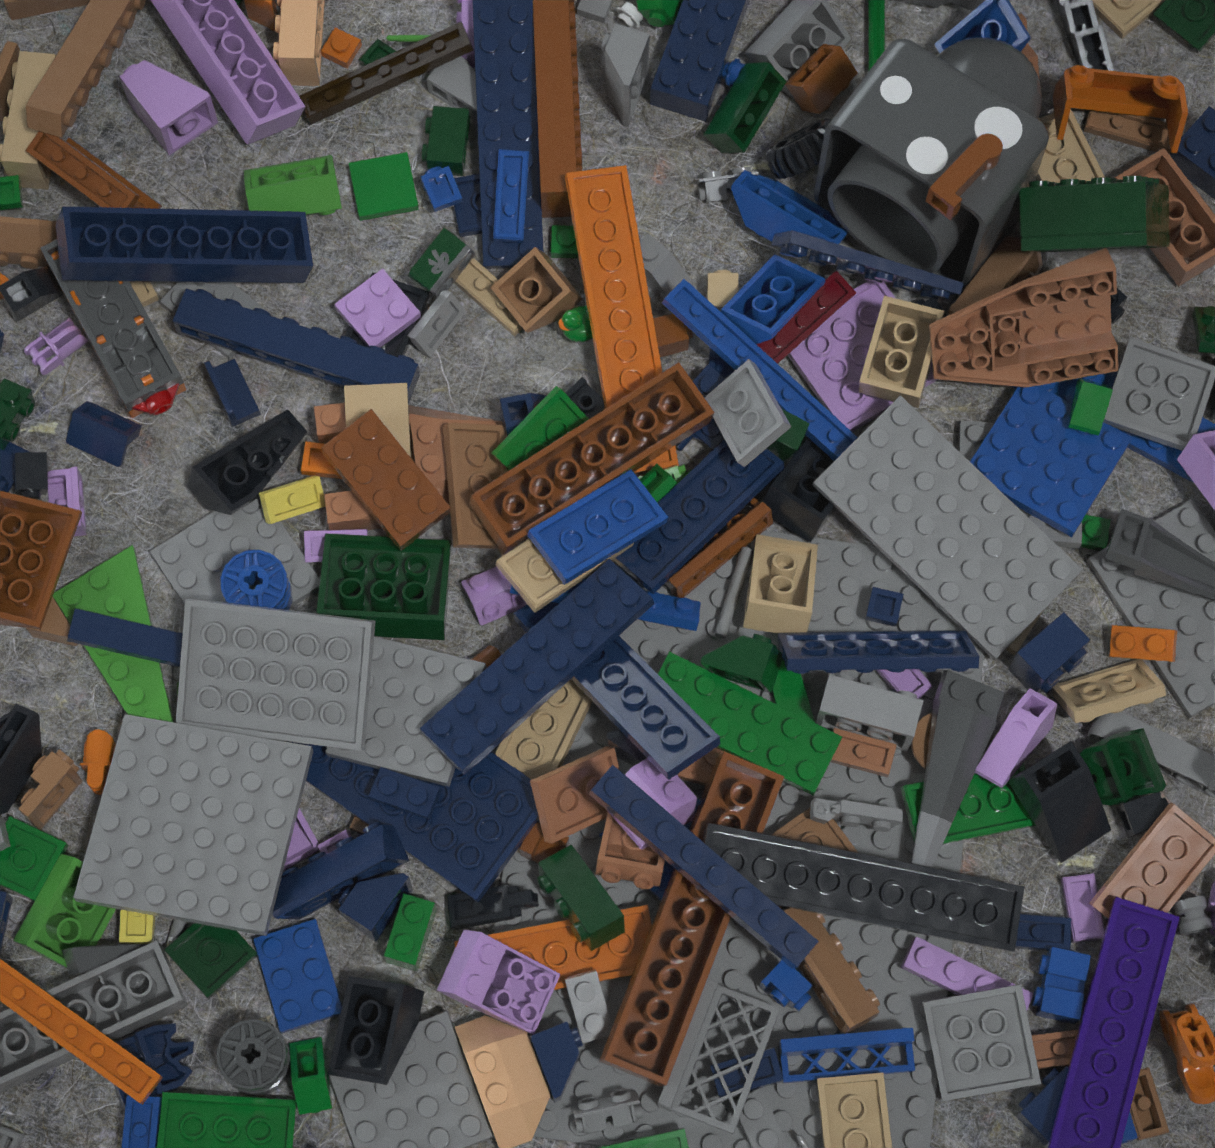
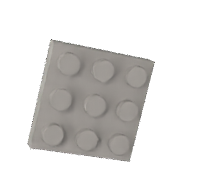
[1103,337,1215,451]
[923,984,1041,1101]

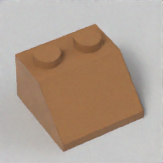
[490,247,583,333]

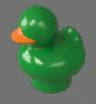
[558,306,593,343]

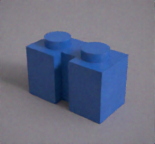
[1032,947,1091,1024]

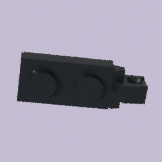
[447,885,539,930]

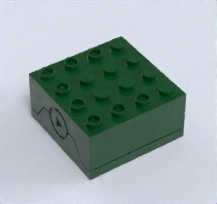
[1020,176,1170,252]

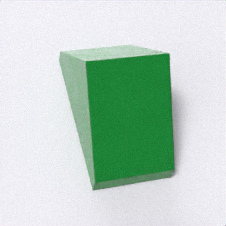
[1069,378,1113,436]

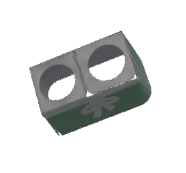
[408,226,476,297]

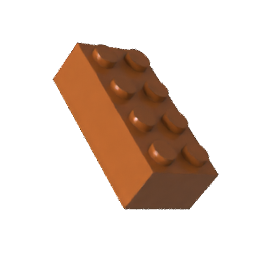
[321,409,451,551]

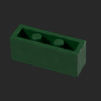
[703,62,787,153]
[537,844,625,951]

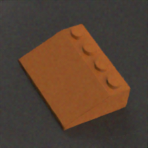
[0,491,82,630]

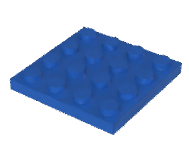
[970,386,1133,538]

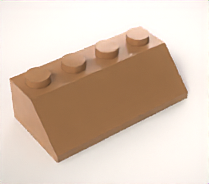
[784,908,880,1034]

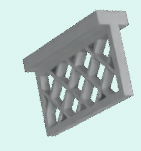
[658,979,780,1135]

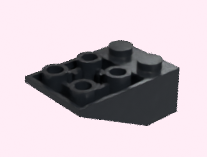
[1008,741,1111,863]

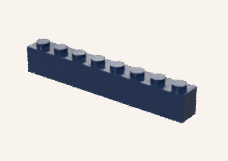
[173,288,420,405]
[589,765,819,969]

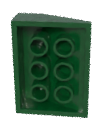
[316,533,451,640]

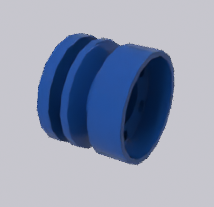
[220,550,293,610]

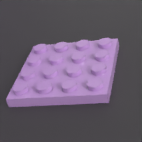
[788,281,939,432]

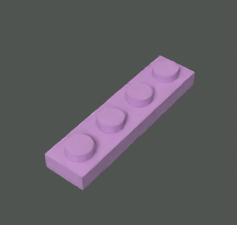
[901,937,1034,1010]

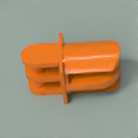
[80,729,116,795]

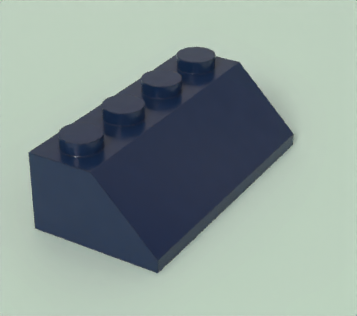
[272,822,410,920]

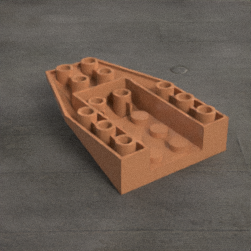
[929,248,1118,387]

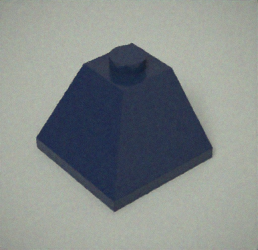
[338,873,413,942]

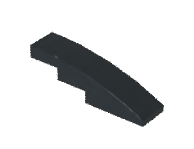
[1056,0,1114,71]

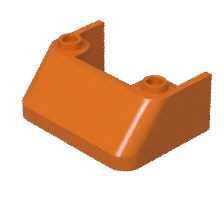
[1053,65,1188,153]

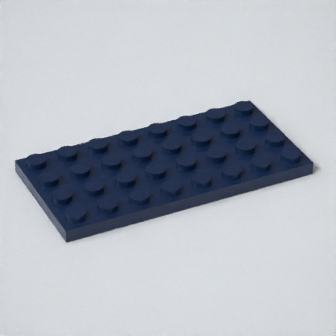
[286,741,539,903]

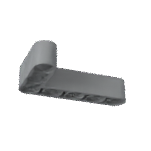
[1087,712,1215,798]

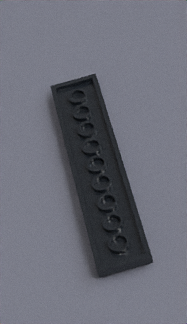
[694,823,1025,952]

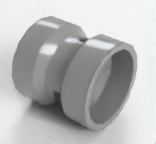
[1174,896,1213,936]

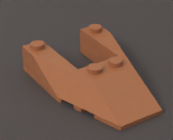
[314,402,503,530]

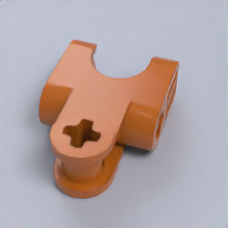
[1159,1003,1215,1104]

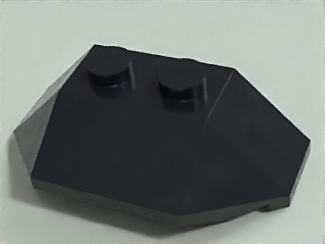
[0,704,42,815]

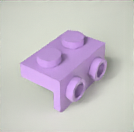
[461,567,527,625]

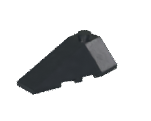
[187,410,307,515]

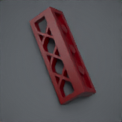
[756,271,856,364]

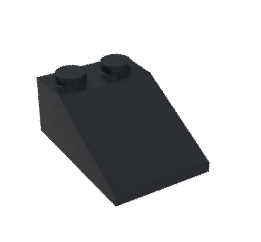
[762,438,836,543]
[327,976,425,1085]

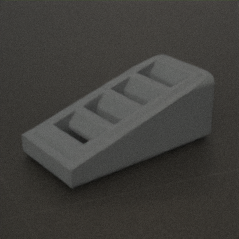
[62,943,139,975]

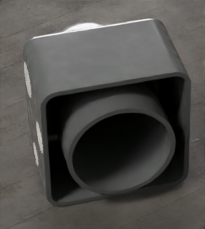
[814,37,1049,294]

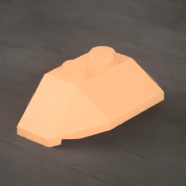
[454,1015,551,1148]

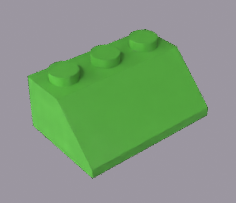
[243,155,342,215]
[13,854,116,975]

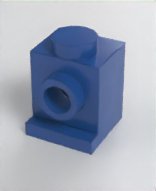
[759,960,813,1012]

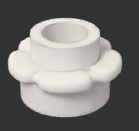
[616,2,644,28]

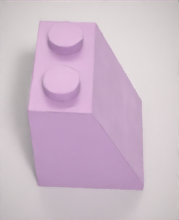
[119,60,218,155]

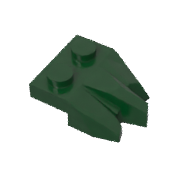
[1080,728,1167,806]

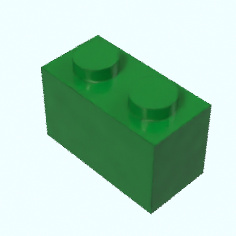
[384,893,437,972]

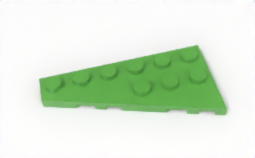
[53,545,174,722]

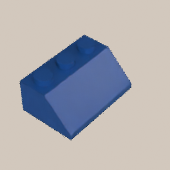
[721,254,825,344]

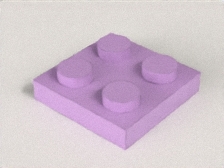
[334,268,421,348]

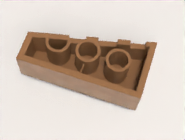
[948,236,1043,315]

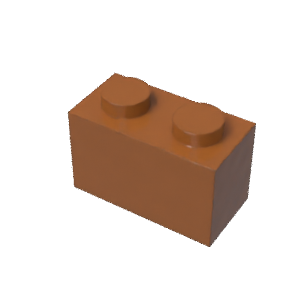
[785,44,858,114]

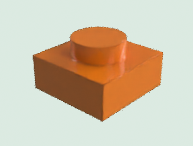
[321,27,362,69]

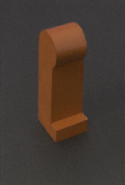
[926,133,1003,221]

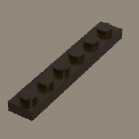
[299,21,474,124]

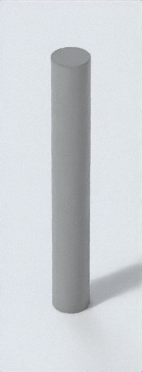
[714,547,753,638]

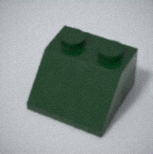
[700,634,783,693]

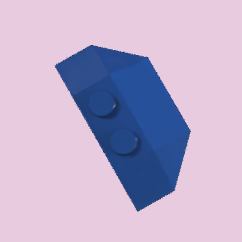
[731,170,848,257]

